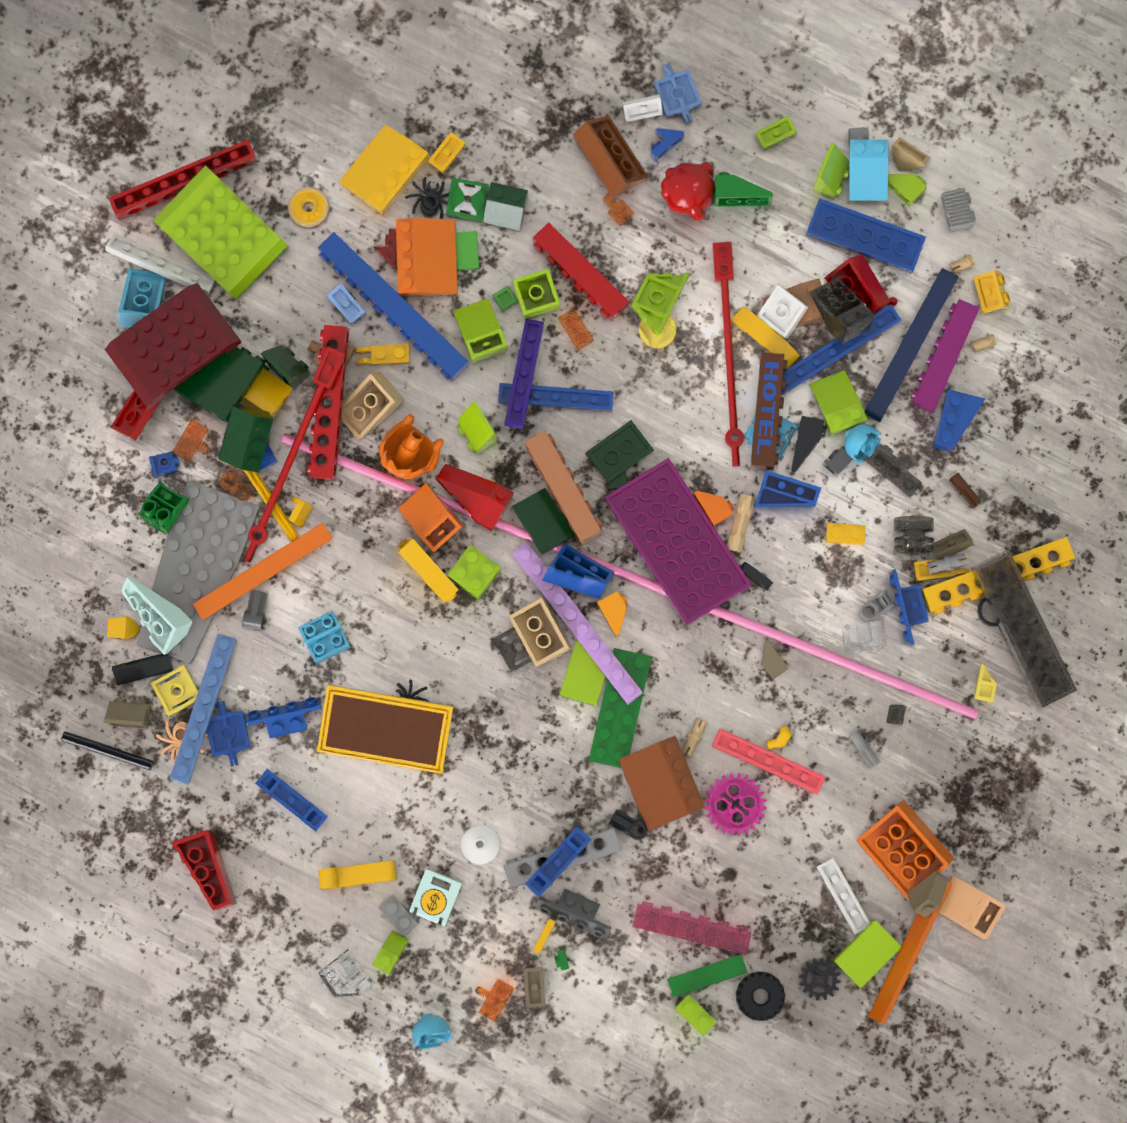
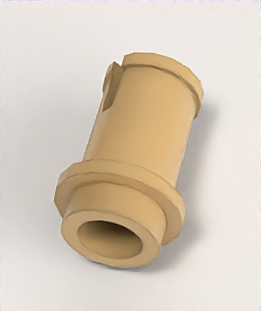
[949,254,975,275]
[971,334,997,353]

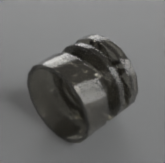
[893,516,934,555]

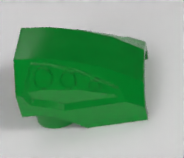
[138,481,189,534]

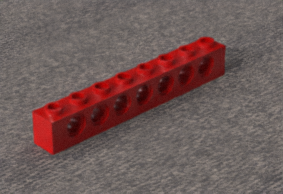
[108,139,258,220]
[307,325,350,480]

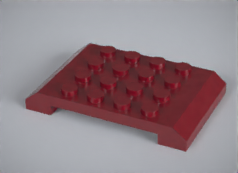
[104,283,242,410]

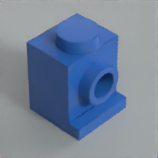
[149,451,180,478]

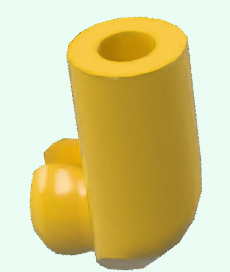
[766,726,791,750]

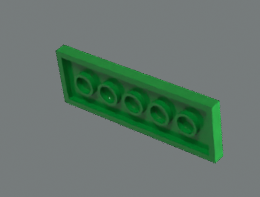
[589,648,652,768]

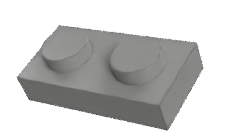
[378,895,418,937]

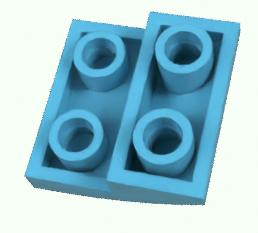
[298,611,351,664]

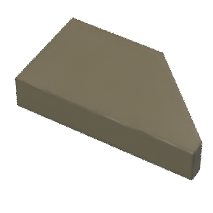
[761,640,789,680]

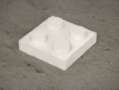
[757,285,808,338]

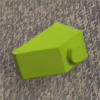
[888,174,927,207]
[372,931,409,975]

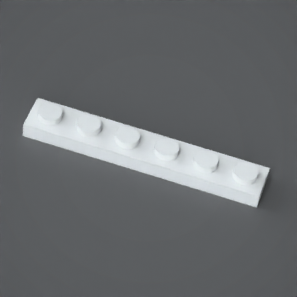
[105,233,216,296]

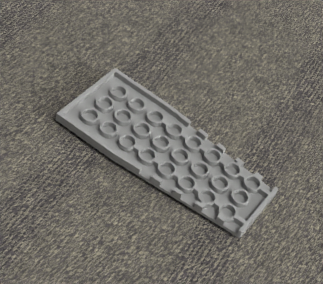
[137,480,260,664]

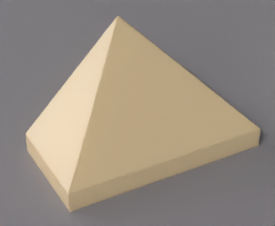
[892,137,931,171]

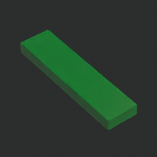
[667,954,748,998]

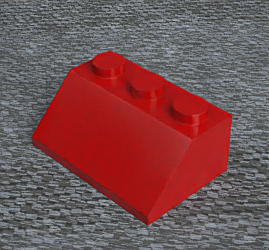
[824,254,891,325]

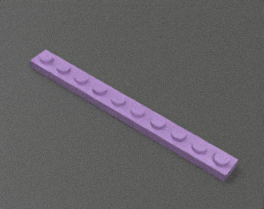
[512,542,643,705]

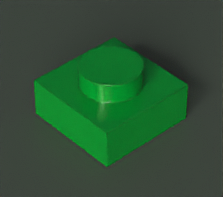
[554,950,569,971]

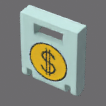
[409,869,462,927]

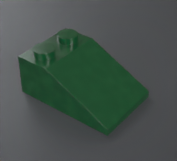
[261,345,310,391]

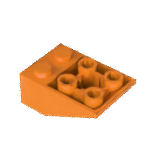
[398,483,464,553]

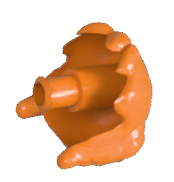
[379,414,444,479]

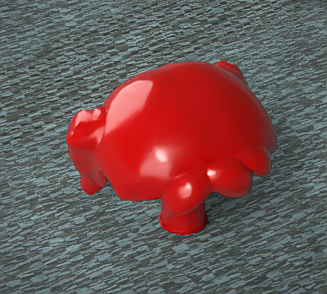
[661,162,715,221]

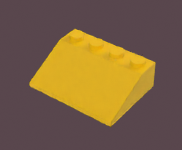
[339,124,429,216]

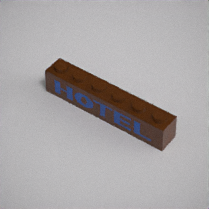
[750,352,787,470]

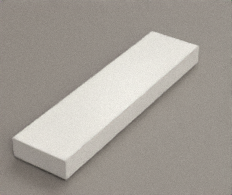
[817,857,870,935]

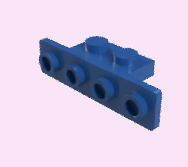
[890,569,929,646]
[245,697,322,738]

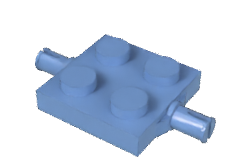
[654,63,702,124]

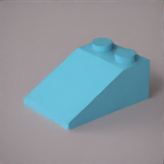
[849,139,889,201]
[118,268,166,328]

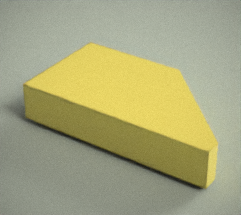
[974,664,997,703]

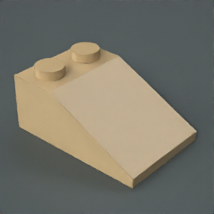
[341,372,405,440]

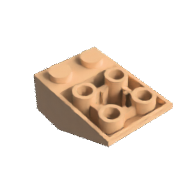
[939,876,1006,940]

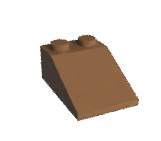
[763,278,830,333]

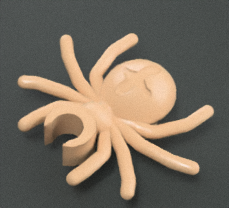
[156,720,208,761]

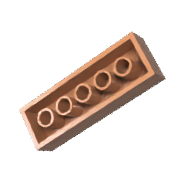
[525,430,602,546]

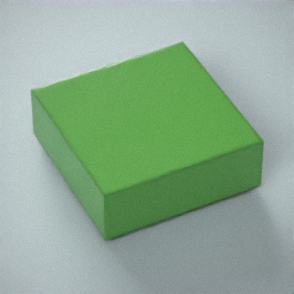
[492,286,518,312]

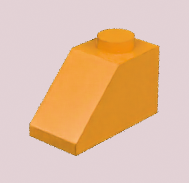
[597,591,628,637]

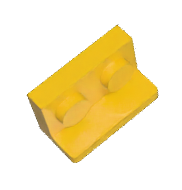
[973,270,1010,314]

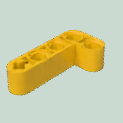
[318,860,397,890]

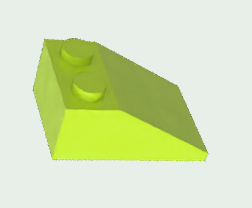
[813,142,850,200]
[809,370,868,437]
[456,401,497,455]

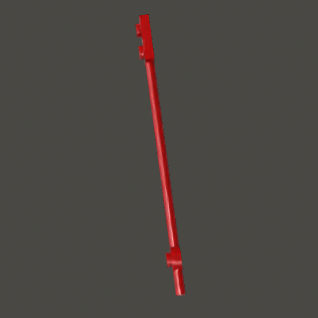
[712,242,744,467]
[244,346,346,563]

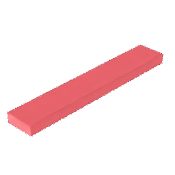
[712,729,825,795]

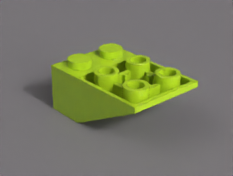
[453,298,508,363]

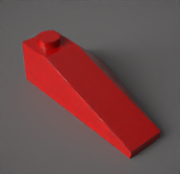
[436,464,514,531]

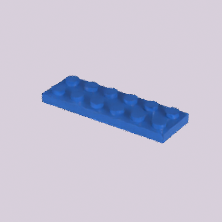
[806,198,926,273]

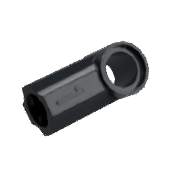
[609,809,647,841]

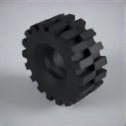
[736,972,786,1021]

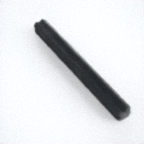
[61,731,154,770]

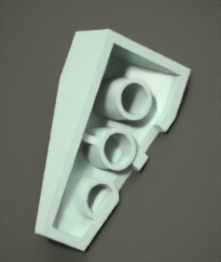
[121,576,193,655]

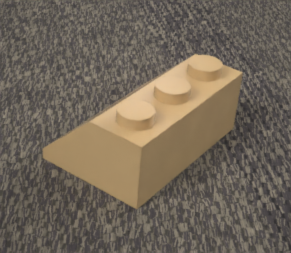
[508,597,573,667]

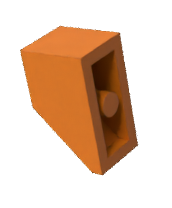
[693,491,735,527]

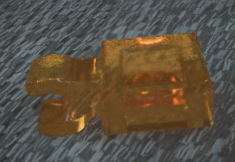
[603,193,634,227]

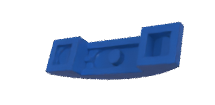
[255,769,328,832]
[524,827,592,897]

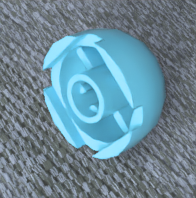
[845,424,882,463]
[412,1013,452,1049]

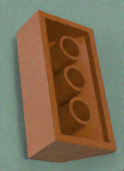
[573,115,648,196]

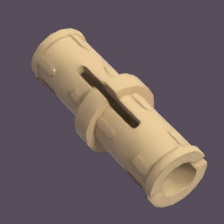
[682,717,708,758]

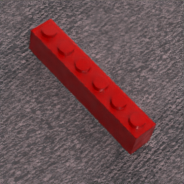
[533,222,629,321]

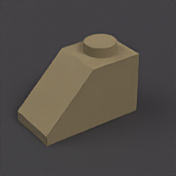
[907,871,949,918]

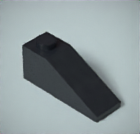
[790,416,827,475]

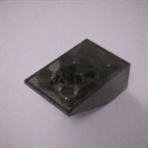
[810,277,875,345]

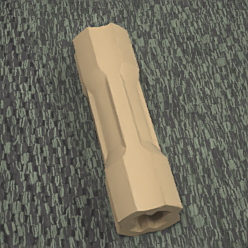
[727,494,756,554]

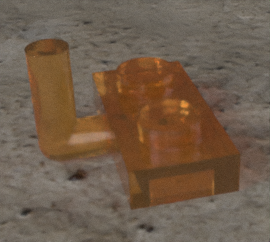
[172,419,210,462]
[475,978,515,1022]

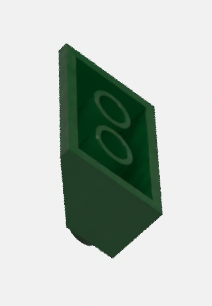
[218,405,273,473]

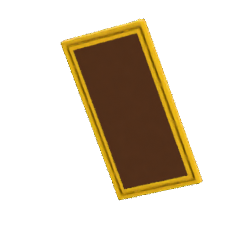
[317,684,454,774]

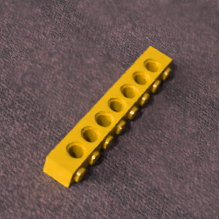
[921,537,1075,614]

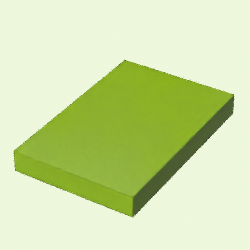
[560,640,613,706]
[833,919,902,988]

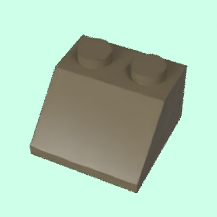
[104,698,151,729]

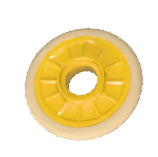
[288,187,329,227]

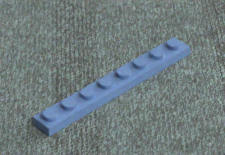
[170,634,237,785]

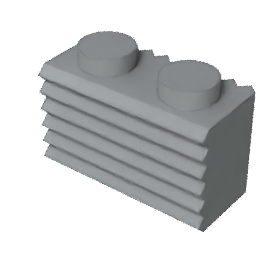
[941,188,976,232]

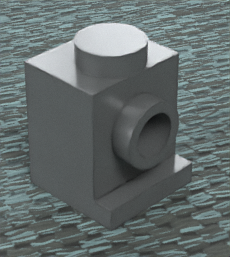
[822,446,853,477]

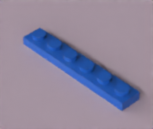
[498,383,614,412]

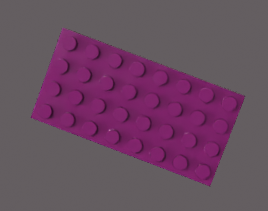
[604,458,752,626]

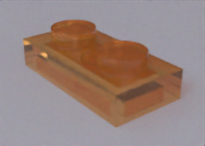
[558,308,594,351]

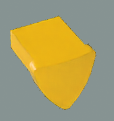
[288,496,313,528]
[107,616,140,639]

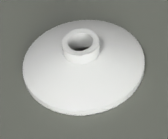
[461,825,500,864]

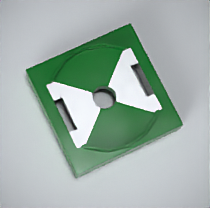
[445,177,489,222]

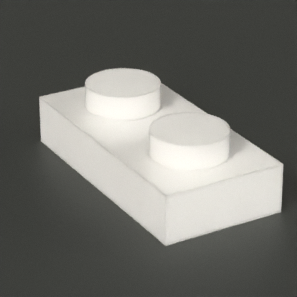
[622,95,663,122]

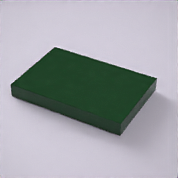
[585,420,654,484]
[512,488,575,555]

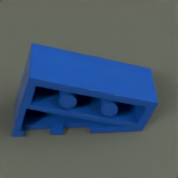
[932,389,985,453]
[754,470,821,507]
[542,543,614,598]

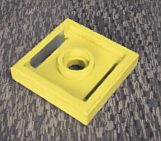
[150,665,199,717]

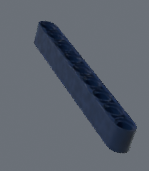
[864,268,959,422]

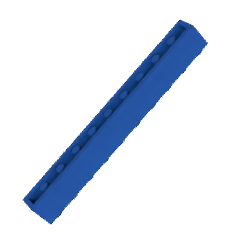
[318,232,469,381]

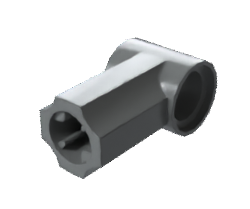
[242,590,268,630]

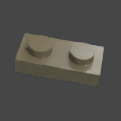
[930,529,974,560]
[524,967,546,1008]

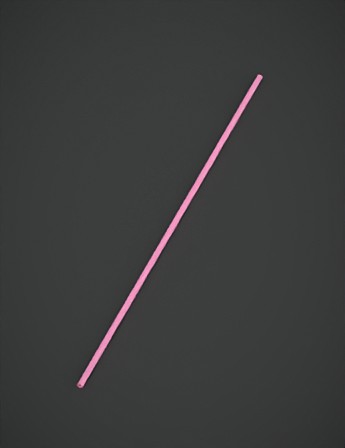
[281,433,979,719]

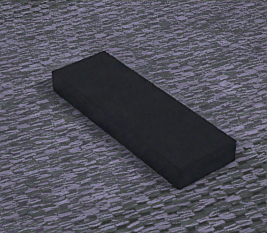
[112,653,173,685]

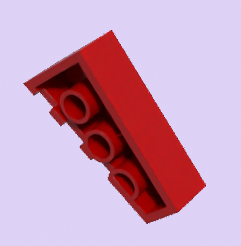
[171,830,237,910]

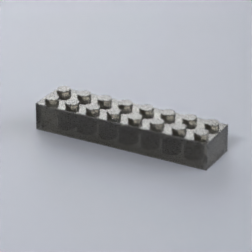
[971,551,1077,708]

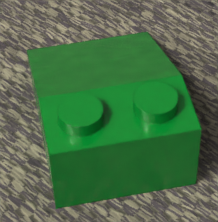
[714,172,773,207]

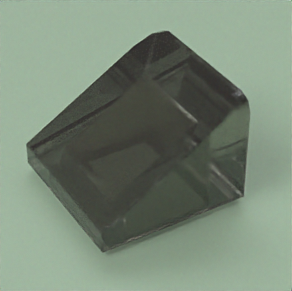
[886,704,906,726]

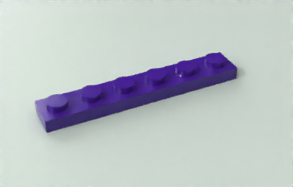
[504,319,544,429]

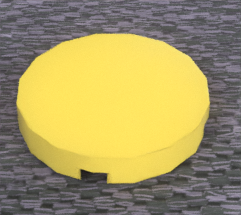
[639,316,676,349]

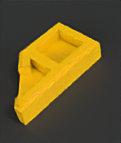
[533,919,556,954]

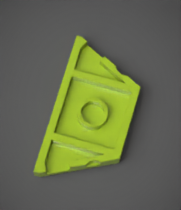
[632,273,689,336]

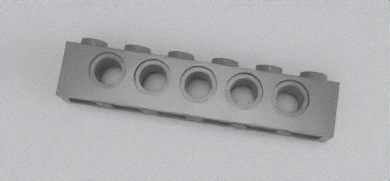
[503,826,621,889]

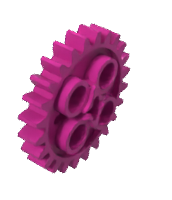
[704,773,767,836]

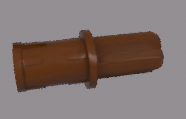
[949,472,981,508]

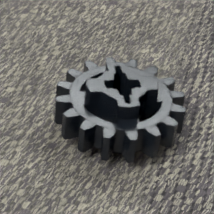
[799,958,841,1000]

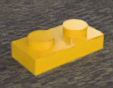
[428,132,466,174]
[826,523,866,545]

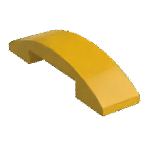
[731,306,800,369]

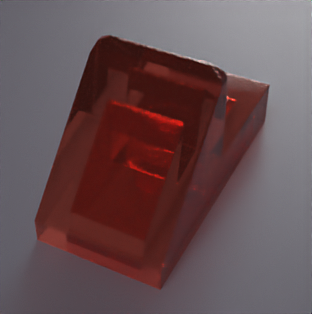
[373,228,397,270]

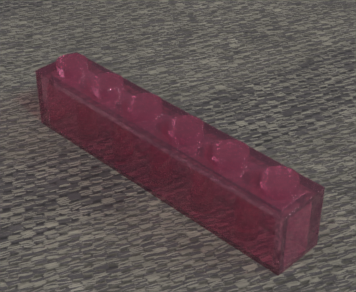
[632,901,752,955]

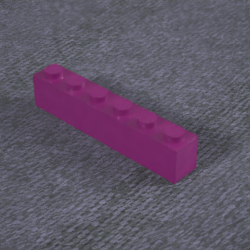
[911,299,980,414]

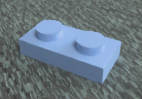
[326,284,365,325]

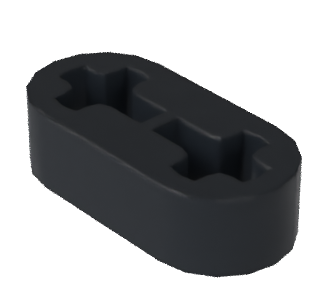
[740,562,773,591]

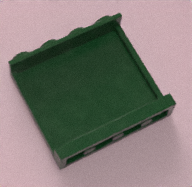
[172,346,270,423]

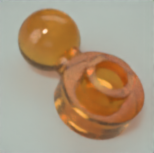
[220,472,251,501]

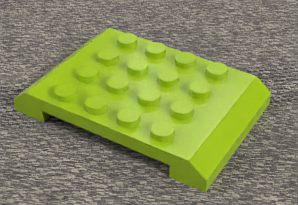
[153,165,288,300]

